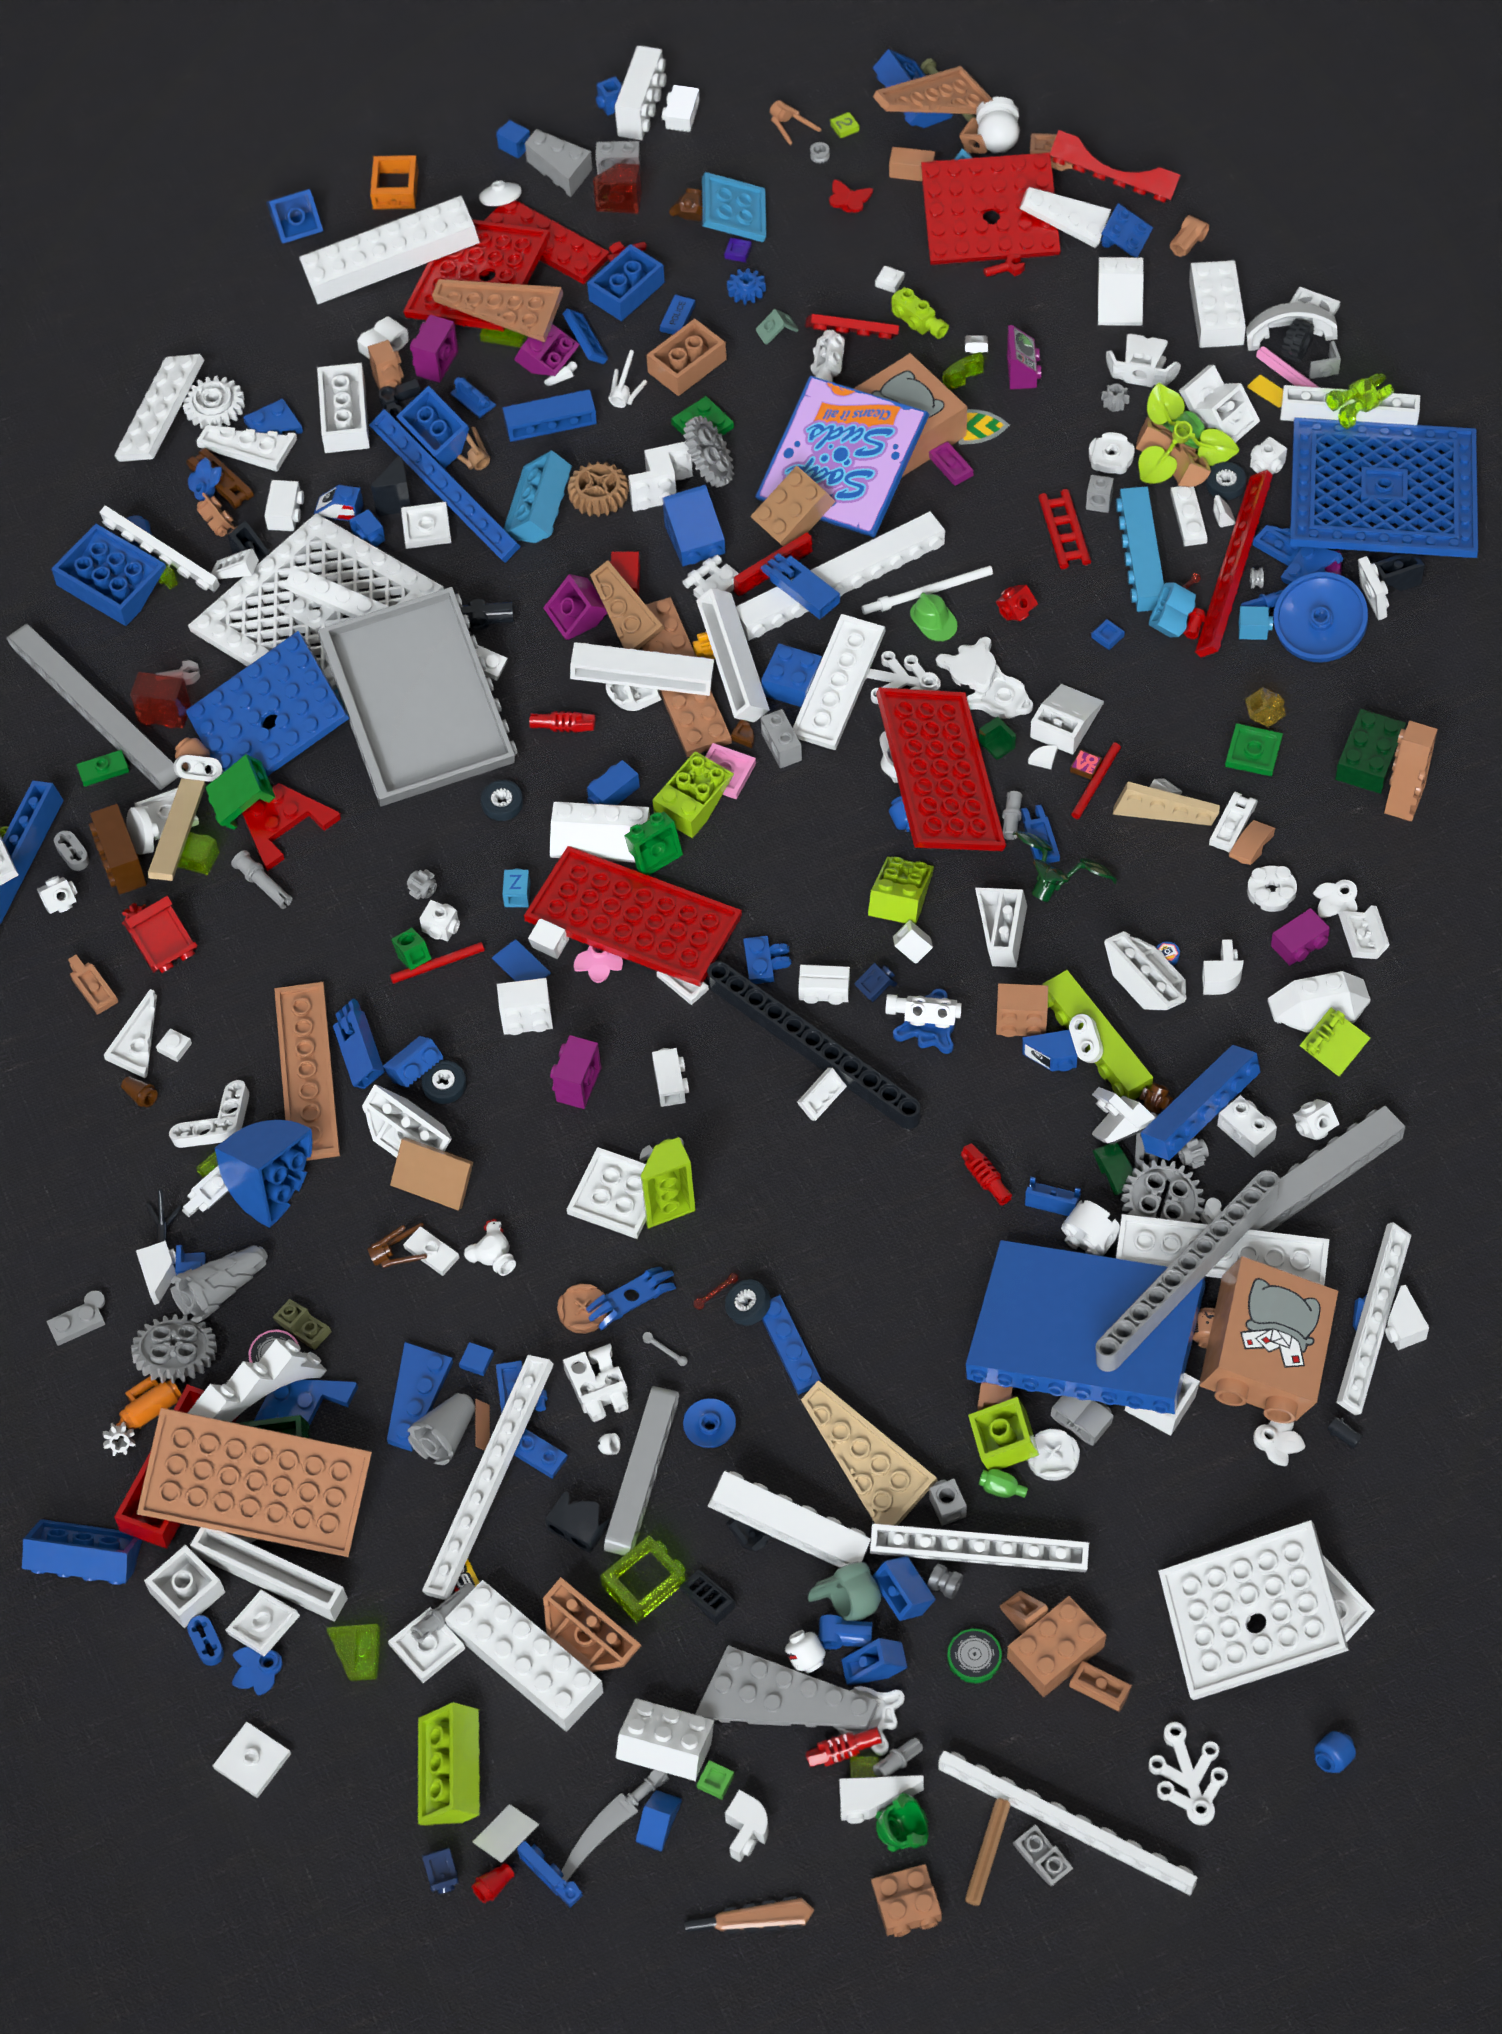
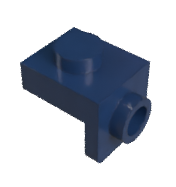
[422,1847,459,1894]

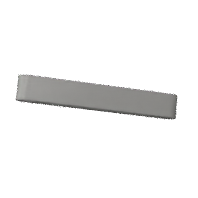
[604,1386,679,1557]

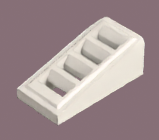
[211,549,259,579]

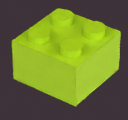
[968,1397,1039,1471]

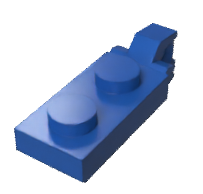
[517,1840,582,1907]

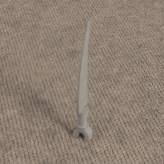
[561,1769,669,1882]

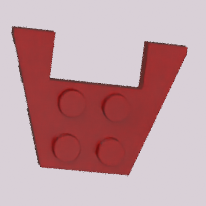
[242,783,341,871]

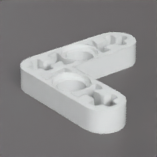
[169,1080,249,1148]

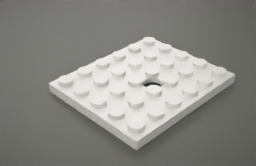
[1159,1520,1349,1700]

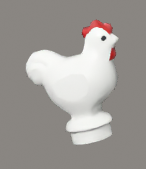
[464,1219,516,1276]

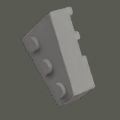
[525,130,592,197]

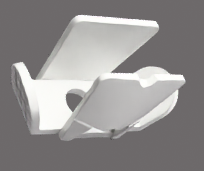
[1106,334,1181,387]

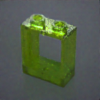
[600,1535,686,1623]

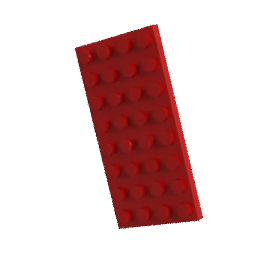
[876,687,1006,851]
[524,846,742,987]

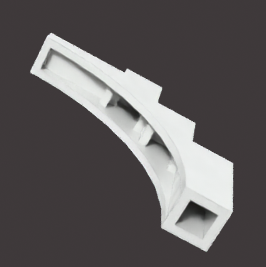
[188,1339,327,1422]

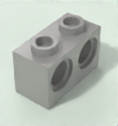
[596,141,640,176]
[760,709,802,769]

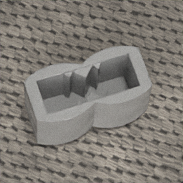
[1051,1396,1113,1446]

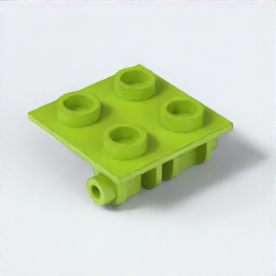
[1300,1007,1370,1077]

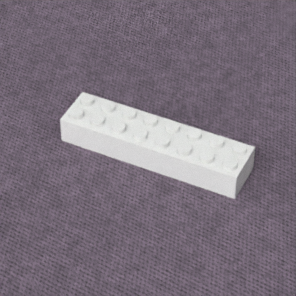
[299,196,480,304]

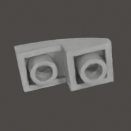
[1013,1825,1073,1886]

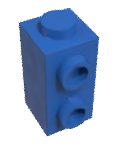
[587,760,640,805]

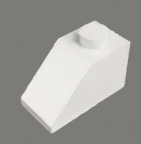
[136,1241,176,1305]
[1385,1285,1429,1350]

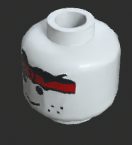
[785,1630,826,1673]

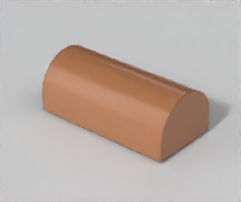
[1069,1661,1132,1712]

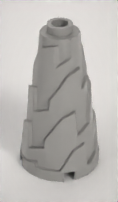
[170,1245,268,1322]

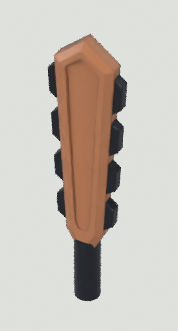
[684,1896,814,1934]

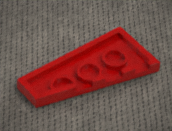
[805,314,899,339]

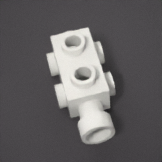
[811,330,845,382]
[886,994,962,1028]

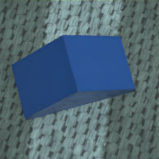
[636,1790,682,1851]

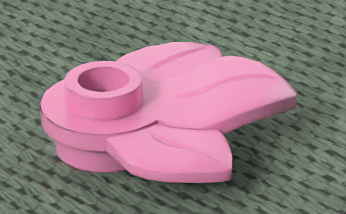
[574,946,623,983]

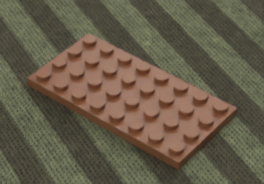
[137,1408,372,1557]

